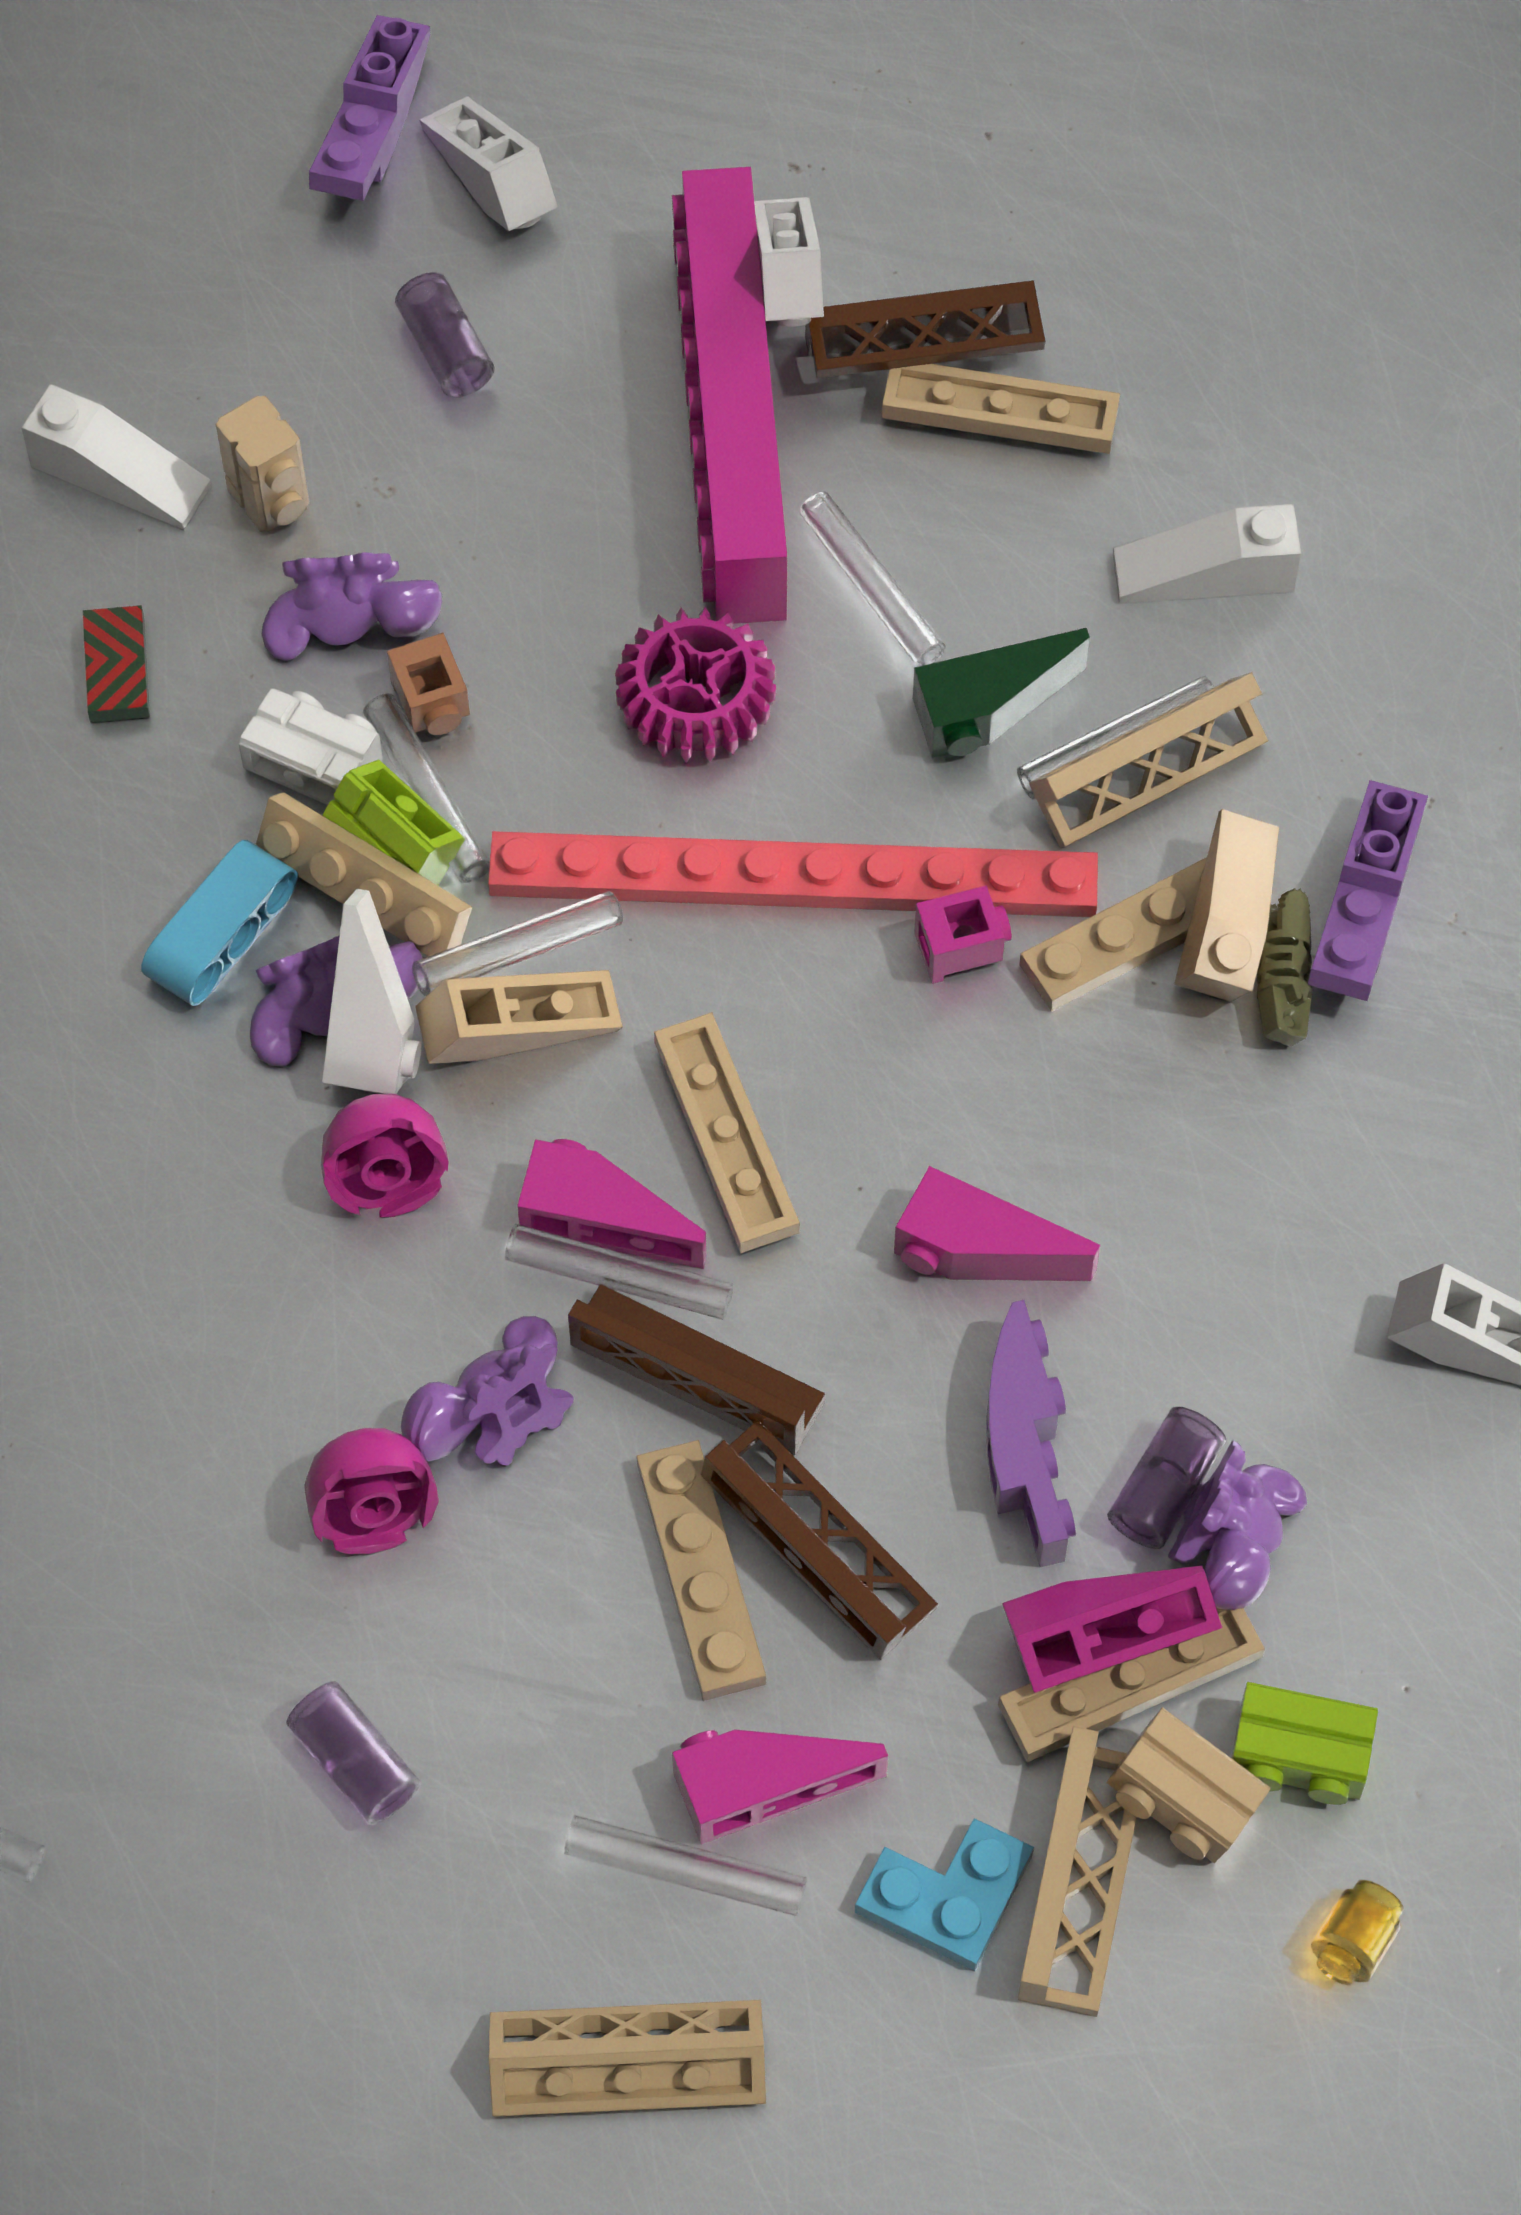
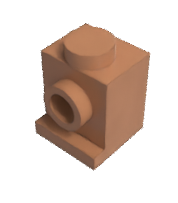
[387,633,470,735]

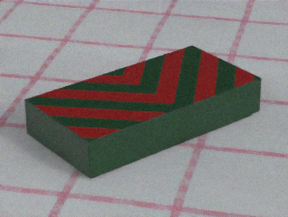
[83,605,150,723]

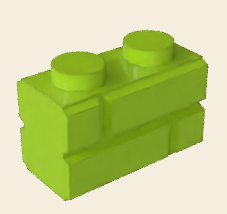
[322,759,465,886]
[1231,1682,1378,1805]

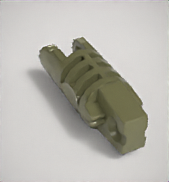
[1257,888,1312,1046]

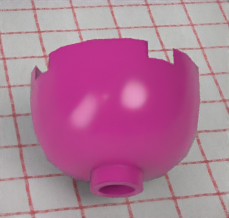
[321,1094,449,1217]
[304,1428,439,1554]

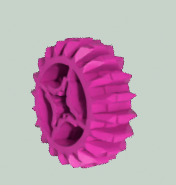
[615,607,776,763]

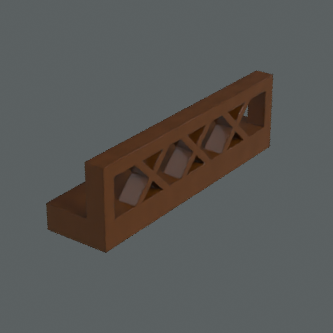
[805,280,1046,378]
[568,1284,825,1455]
[701,1420,938,1660]

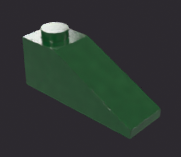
[912,628,1090,758]

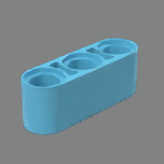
[141,840,298,1006]

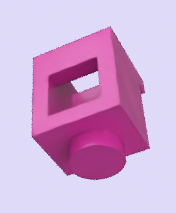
[914,885,1012,984]

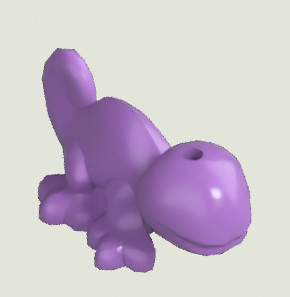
[261,552,442,661]
[250,935,425,1066]
[401,1316,574,1466]
[1168,1440,1307,1610]

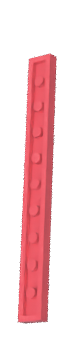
[488,831,1098,917]

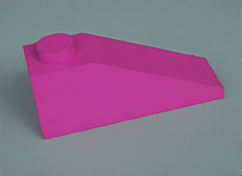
[517,1139,707,1269]
[894,1166,1100,1281]
[1002,1566,1222,1693]
[672,1729,888,1845]

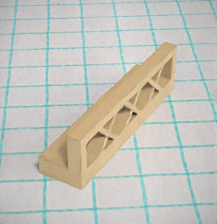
[1029,672,1268,848]
[1018,1726,1136,2017]
[489,2000,766,2116]

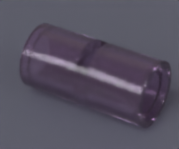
[395,272,495,397]
[1107,1407,1226,1549]
[286,1681,420,1825]

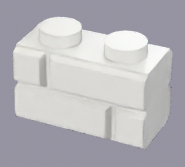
[239,688,383,805]

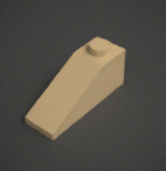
[1174,809,1279,1002]
[415,970,623,1064]

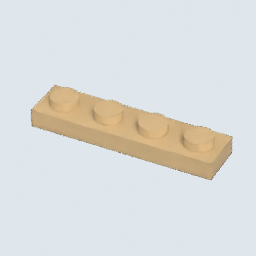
[882,364,1120,454]
[256,792,472,965]
[1019,857,1207,1012]
[654,1012,800,1253]
[636,1440,766,1701]
[998,1607,1265,1763]

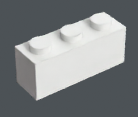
[754,197,824,327]

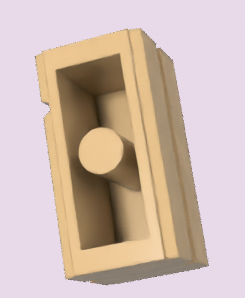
[216,396,309,532]
[1106,1707,1271,1863]

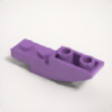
[309,15,430,201]
[1308,780,1428,1001]
[986,1300,1076,1567]

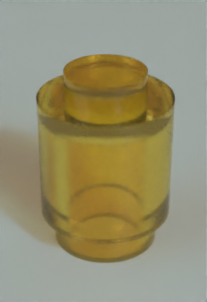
[1311,1880,1404,1985]

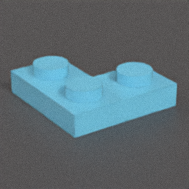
[855,1818,1034,1971]

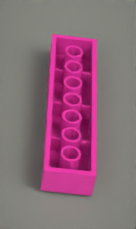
[672,167,787,624]

